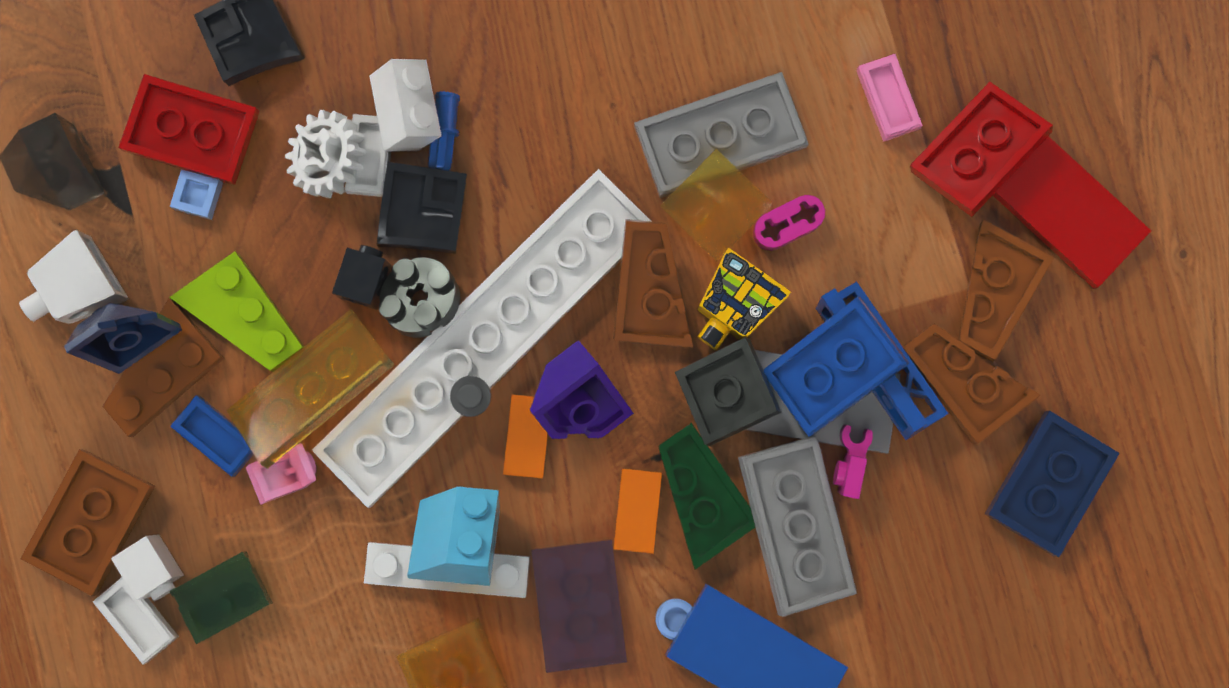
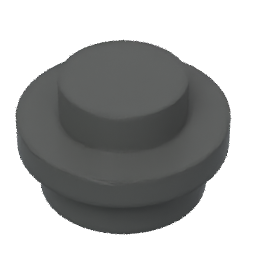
[450,376,491,417]

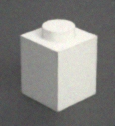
[111,535,184,601]

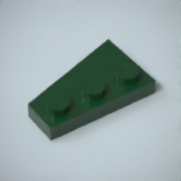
[658,423,755,570]

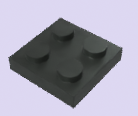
[675,337,781,446]

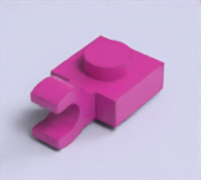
[833,424,873,499]

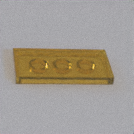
[226,309,395,469]

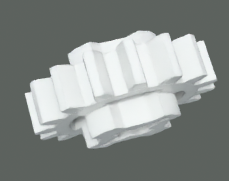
[285,110,366,198]

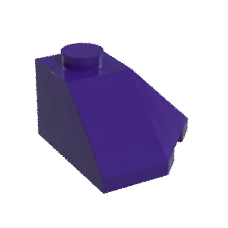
[530,340,634,439]

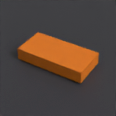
[503,394,548,479]
[613,469,662,554]

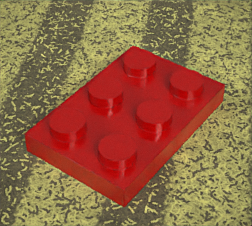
[118,74,260,185]
[910,81,1053,217]

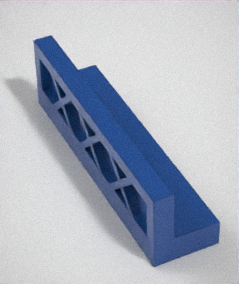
[816,281,948,440]

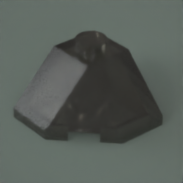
[0,113,105,211]

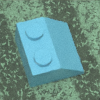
[407,487,500,586]

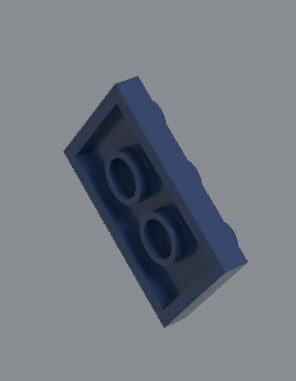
[985,411,1120,557]

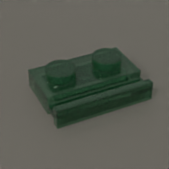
[169,551,273,644]

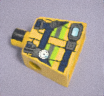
[697,248,791,351]

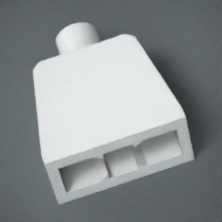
[19,230,129,324]

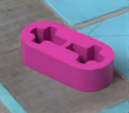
[753,195,825,251]

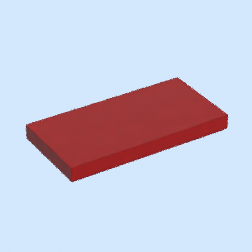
[993,136,1152,289]

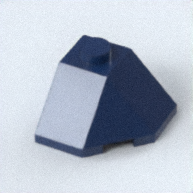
[64,303,182,374]

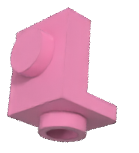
[246,443,316,505]

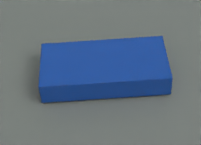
[170,395,261,477]

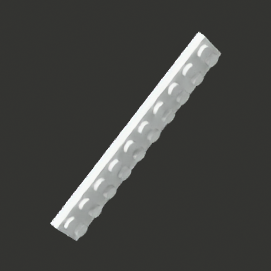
[312,169,652,508]

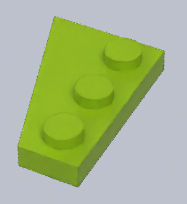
[169,251,306,372]

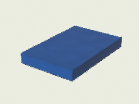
[763,297,910,437]

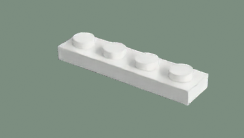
[364,542,530,598]

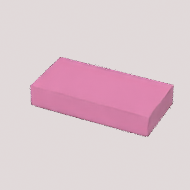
[856,54,923,142]

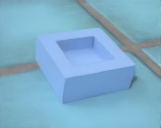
[170,169,223,220]

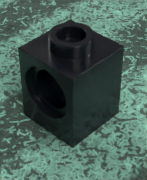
[332,245,392,310]

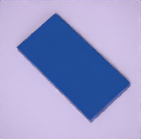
[665,584,848,688]

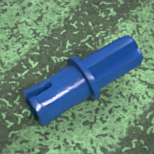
[428,91,460,171]

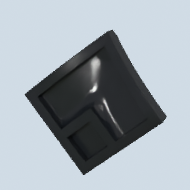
[194,0,305,86]
[377,162,467,254]

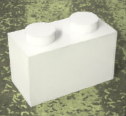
[369,59,441,151]

